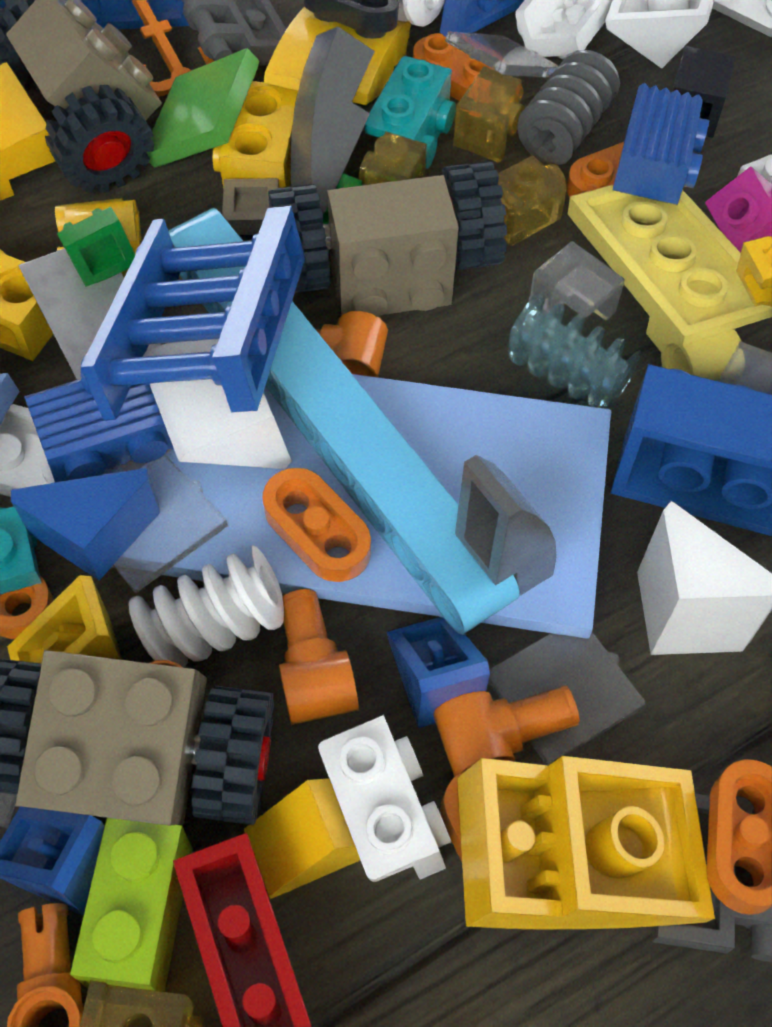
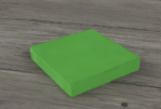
[146,48,260,168]

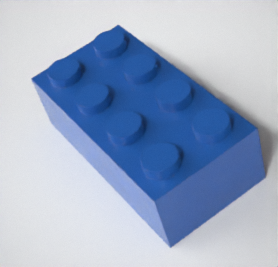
[610,364,772,536]

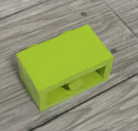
[70,818,193,999]

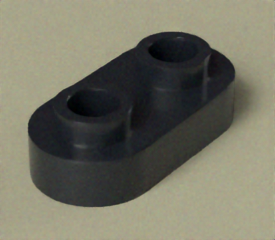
[304,0,399,39]

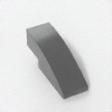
[291,27,375,214]
[455,455,556,596]

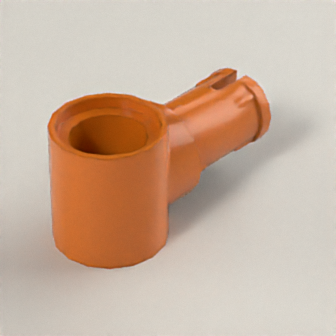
[315,311,388,377]
[279,589,359,725]
[433,685,580,777]
[7,903,95,1027]

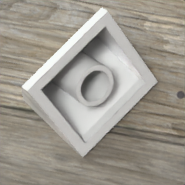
[605,0,714,68]
[143,339,292,469]
[637,501,772,655]

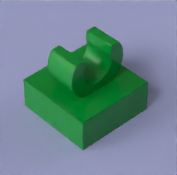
[57,207,136,287]

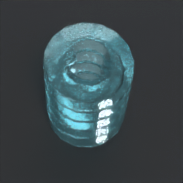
[508,292,641,409]

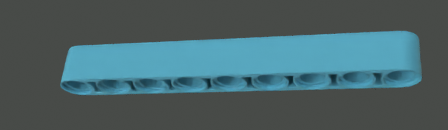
[169,208,520,635]

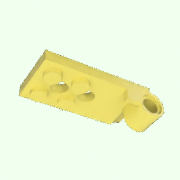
[568,185,772,383]

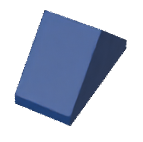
[11,468,160,580]
[387,617,490,728]
[0,806,105,916]

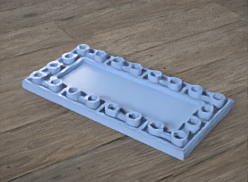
[103,374,611,639]

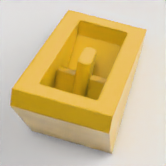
[7,575,122,664]
[244,778,361,899]

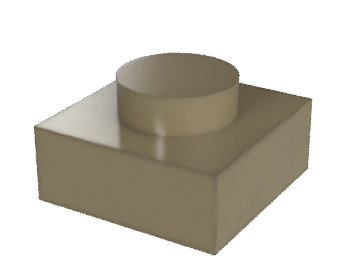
[222,178,279,235]

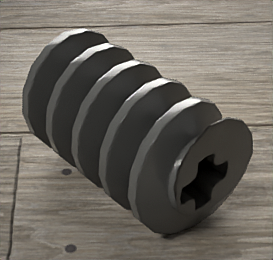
[517,50,621,166]

